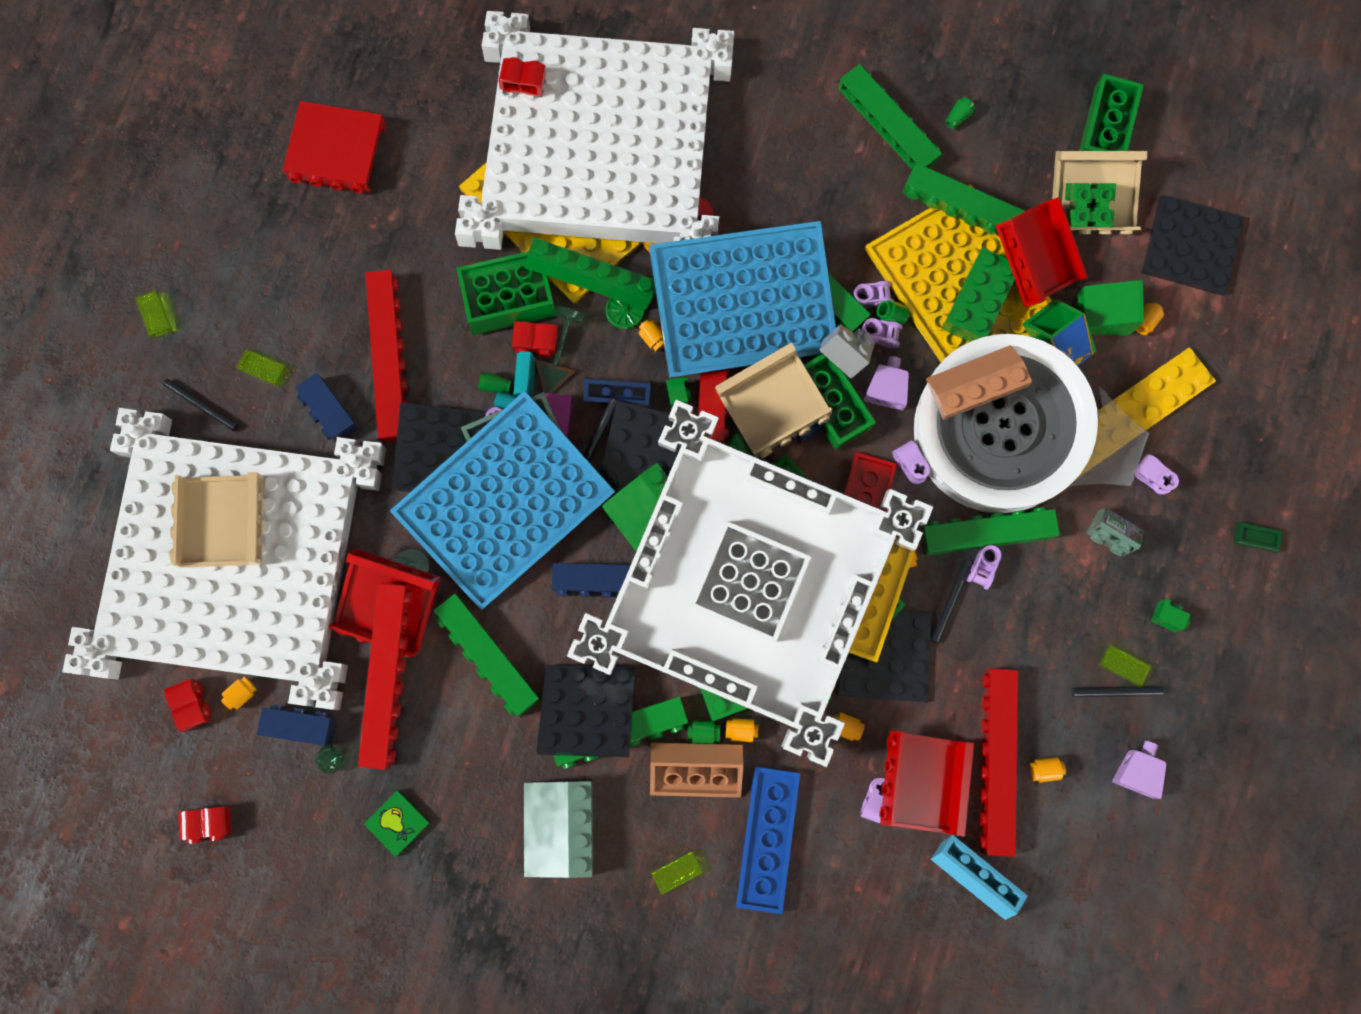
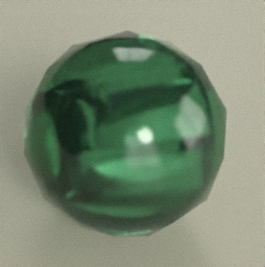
[315,744,345,774]

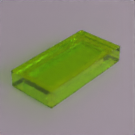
[135,290,172,338]
[236,349,287,387]
[1099,645,1151,687]
[651,851,703,895]

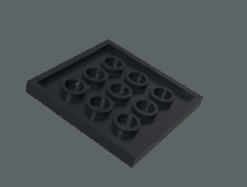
[1141,195,1244,296]
[600,401,681,492]
[392,402,486,492]
[837,611,931,703]
[537,665,636,757]

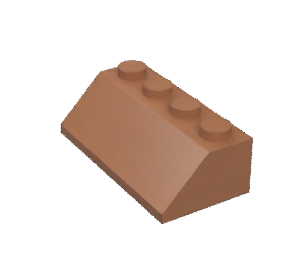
[926,345,1032,420]
[650,743,743,798]

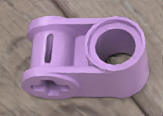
[852,281,893,309]
[861,318,903,349]
[892,440,930,484]
[1133,454,1179,495]
[966,545,1001,590]
[860,778,885,823]

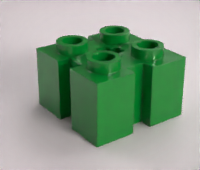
[1064,183,1116,227]

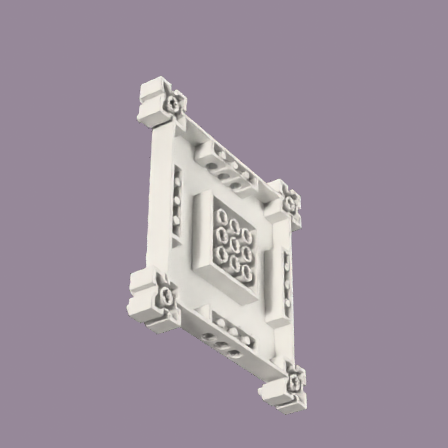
[455,11,734,250]
[567,400,933,767]
[62,408,386,710]

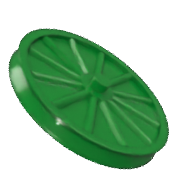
[606,298,644,329]

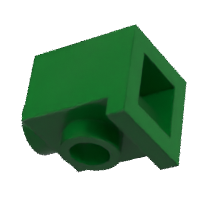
[666,376,691,410]
[1151,599,1191,632]

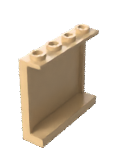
[1052,151,1147,234]
[715,343,832,458]
[170,472,264,568]

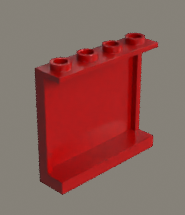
[283,101,386,194]
[995,197,1088,307]
[329,548,440,657]
[879,731,974,837]

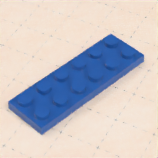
[736,767,800,914]

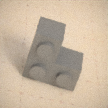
[820,324,875,378]

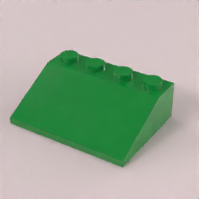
[456,251,556,335]
[601,463,668,552]

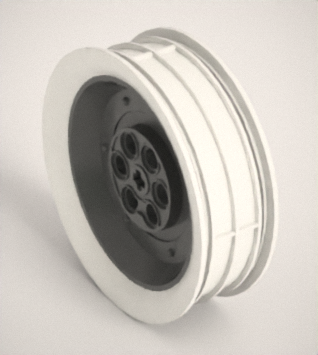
[914,334,1098,513]

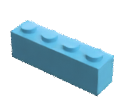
[931,835,1028,920]

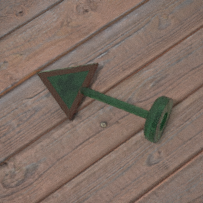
[535,307,585,394]

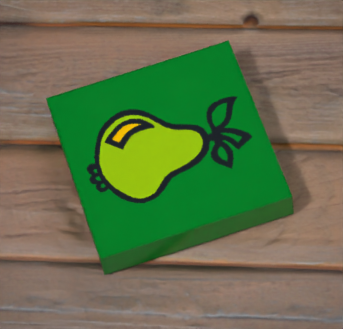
[364,790,430,857]

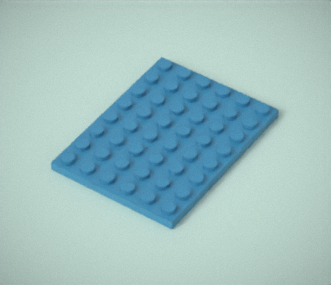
[649,221,836,378]
[390,391,615,610]

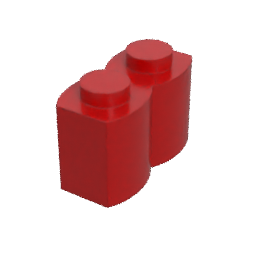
[498,57,546,96]
[512,322,559,358]
[164,679,212,732]
[178,806,232,844]

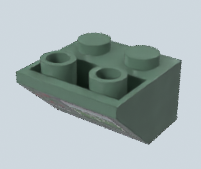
[1086,507,1144,556]

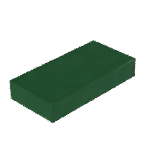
[1234,522,1283,553]

